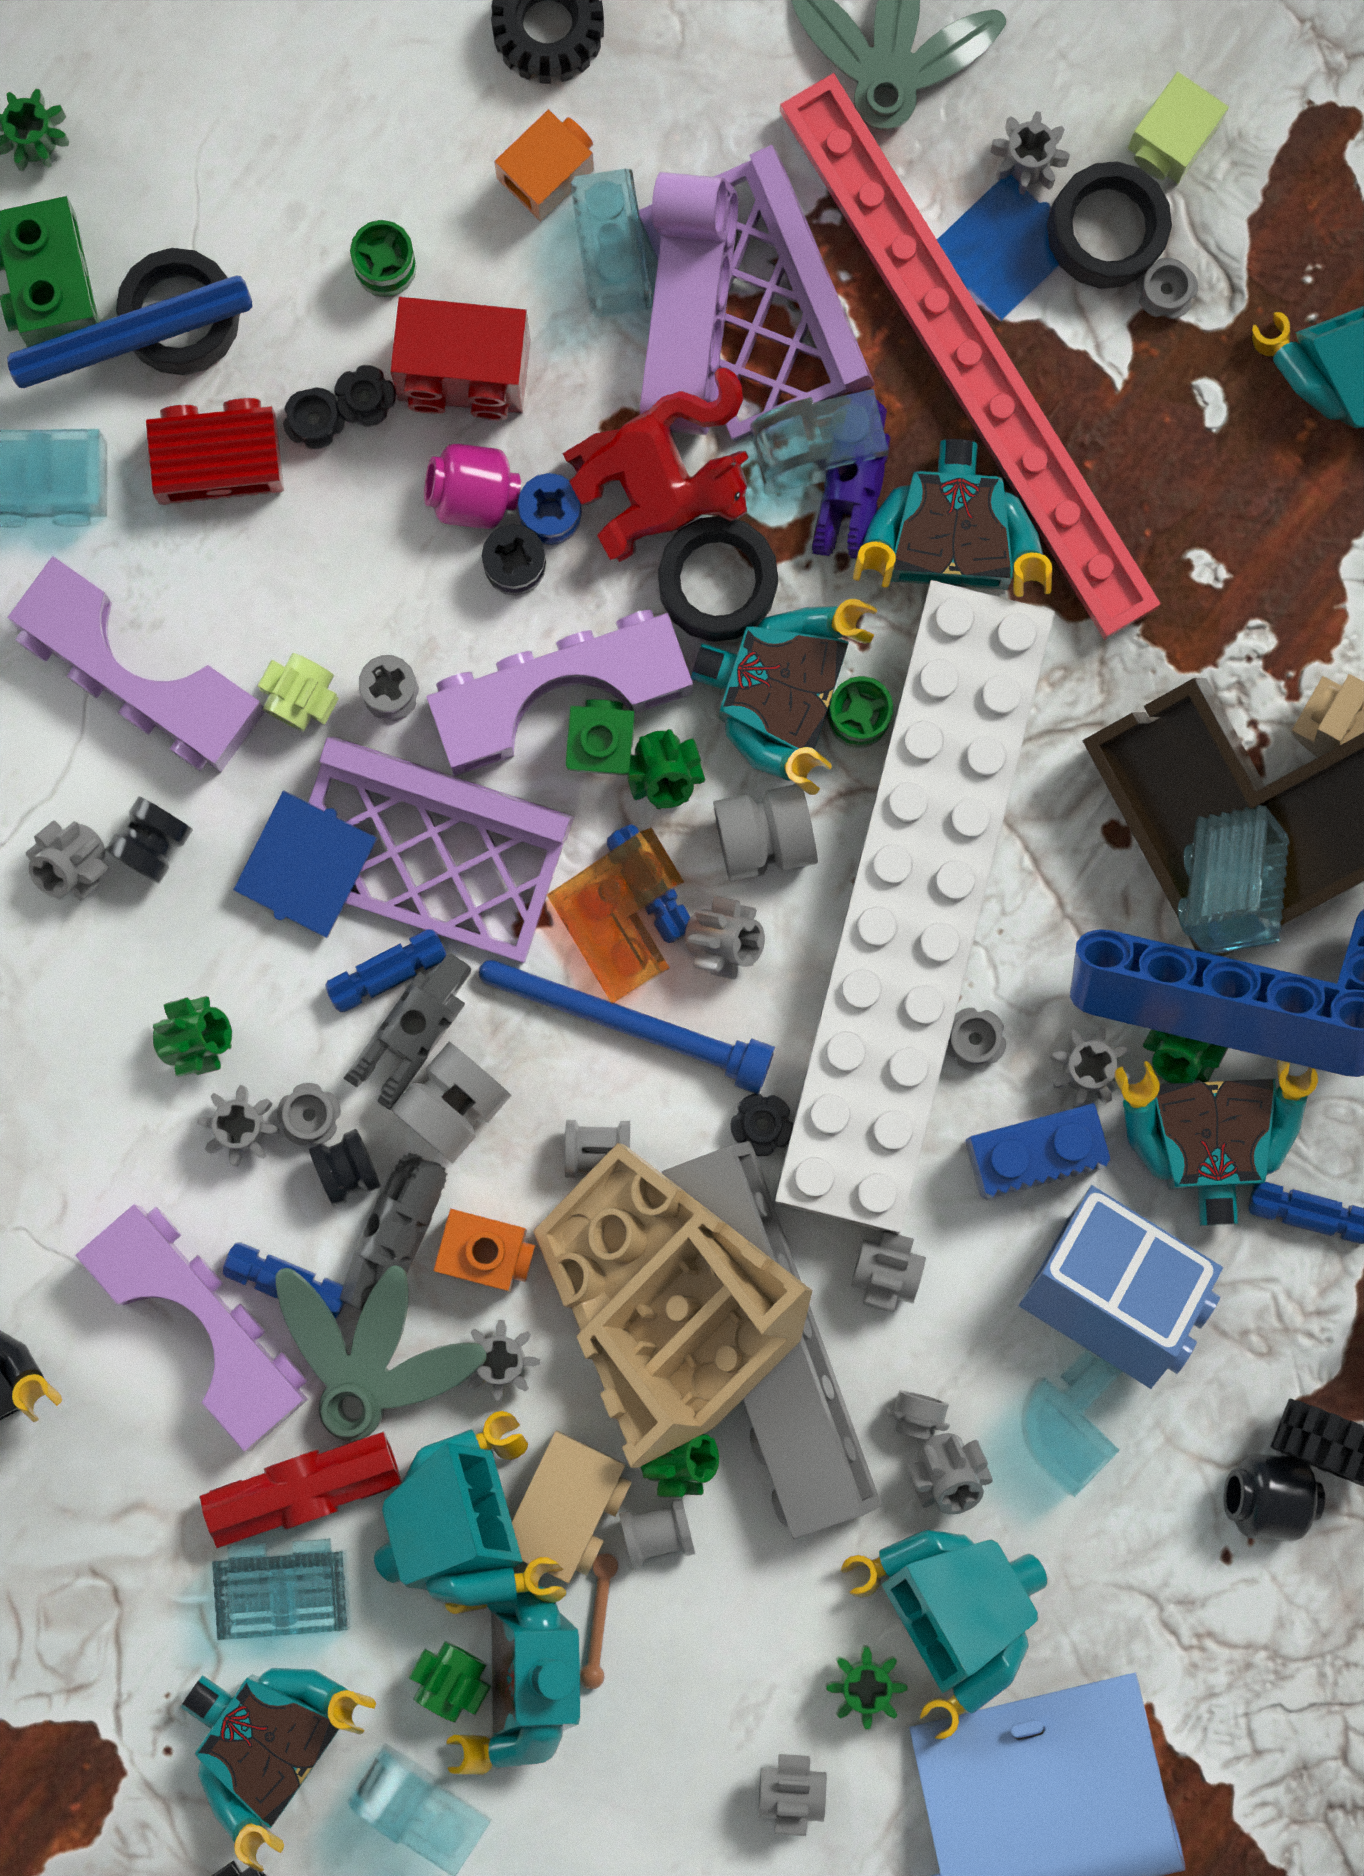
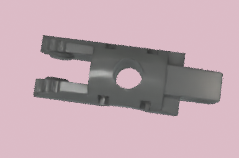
[343,952,471,1111]
[340,1153,448,1311]

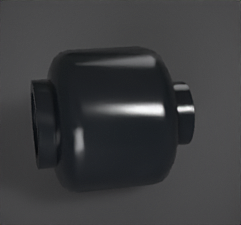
[1223,1454,1325,1541]

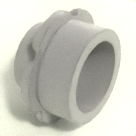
[1136,258,1198,319]
[946,1008,1006,1071]
[277,1083,341,1146]
[887,1390,950,1440]

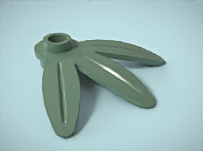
[791,0,1006,130]
[275,1265,486,1441]

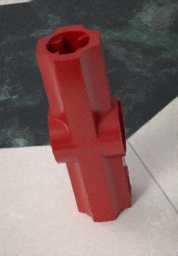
[199,1431,402,1548]

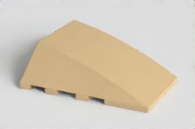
[533,1143,813,1468]

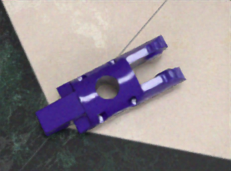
[812,396,891,559]

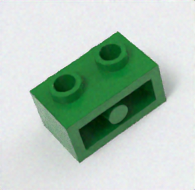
[0,196,99,347]

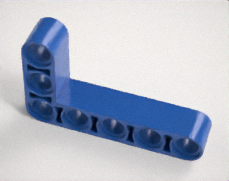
[1070,909,1364,1077]

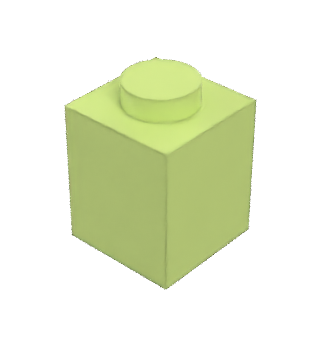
[1128,71,1229,184]

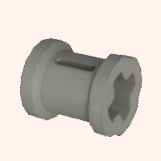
[359,655,419,721]
[565,1120,630,1178]
[619,1498,695,1570]

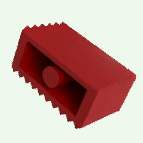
[146,398,284,505]

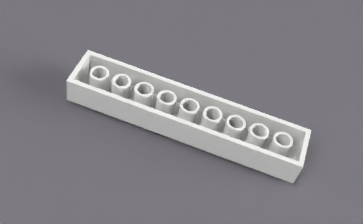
[773,580,1055,1234]

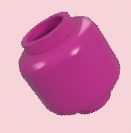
[424,444,521,529]

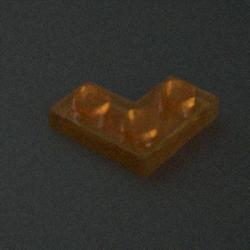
[547,827,684,1004]

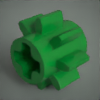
[0,89,69,171]
[627,729,705,809]
[153,996,232,1077]
[1143,1029,1228,1084]
[640,1434,719,1498]
[408,1641,491,1723]
[825,1645,908,1729]

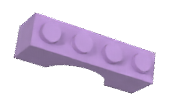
[7,556,265,772]
[426,610,693,776]
[75,1204,309,1452]

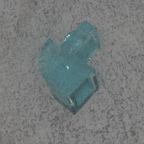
[750,389,888,496]
[1021,1349,1123,1497]
[347,1743,492,1876]

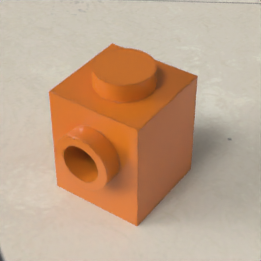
[494,109,594,222]
[433,1208,535,1292]

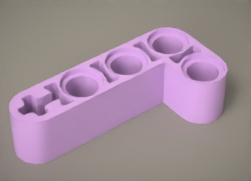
[640,172,738,435]

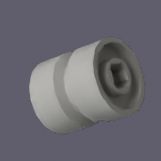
[713,784,818,882]
[390,1042,512,1164]

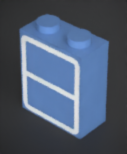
[1018,1185,1224,1389]

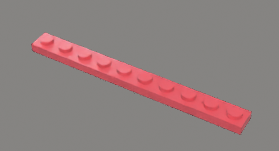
[780,73,1161,640]

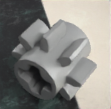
[990,111,1070,195]
[26,820,109,901]
[685,896,765,979]
[1050,1027,1130,1106]
[197,1085,280,1167]
[851,1230,926,1312]
[468,1320,540,1401]
[908,1433,993,1514]
[758,1754,827,1836]

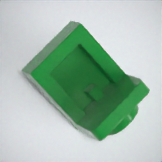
[566,699,635,776]

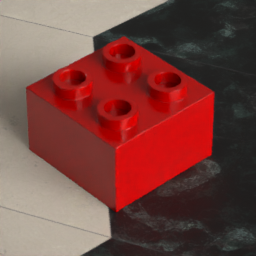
[390,297,531,420]

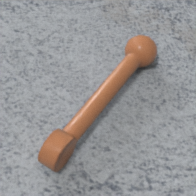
[580,1553,618,1690]

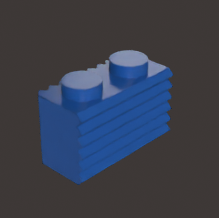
[965,1103,1110,1200]

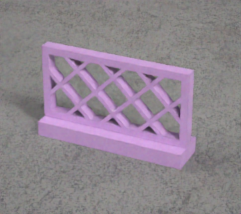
[638,145,875,442]
[309,736,575,963]

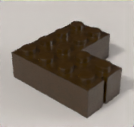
[1082,678,1364,957]

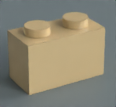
[512,1430,632,1583]

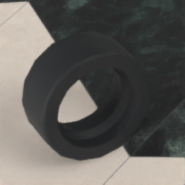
[1047,161,1172,289]
[116,248,240,375]
[658,516,778,642]

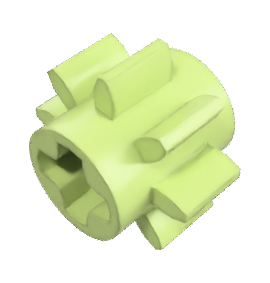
[257,653,339,732]

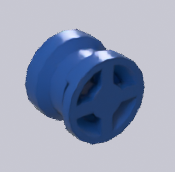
[517,473,582,545]

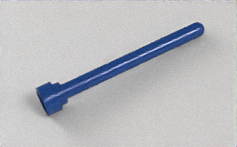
[478,960,776,1095]

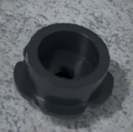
[334,365,396,427]
[283,387,345,449]
[730,1093,793,1156]

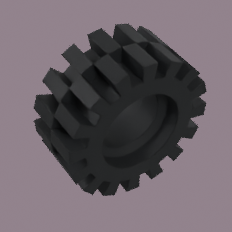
[491,0,604,84]
[1270,1398,1364,1487]

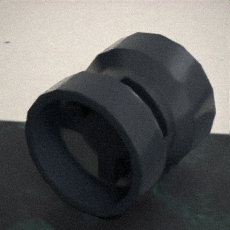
[105,796,193,884]

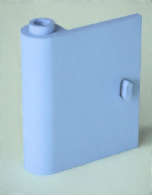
[909,1672,1185,1876]

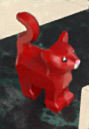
[562,368,749,562]

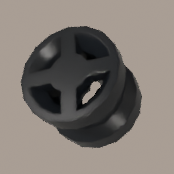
[481,524,546,596]
[309,1129,381,1207]

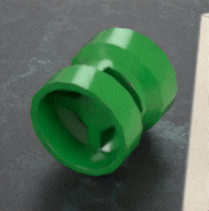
[350,220,417,297]
[827,676,894,748]

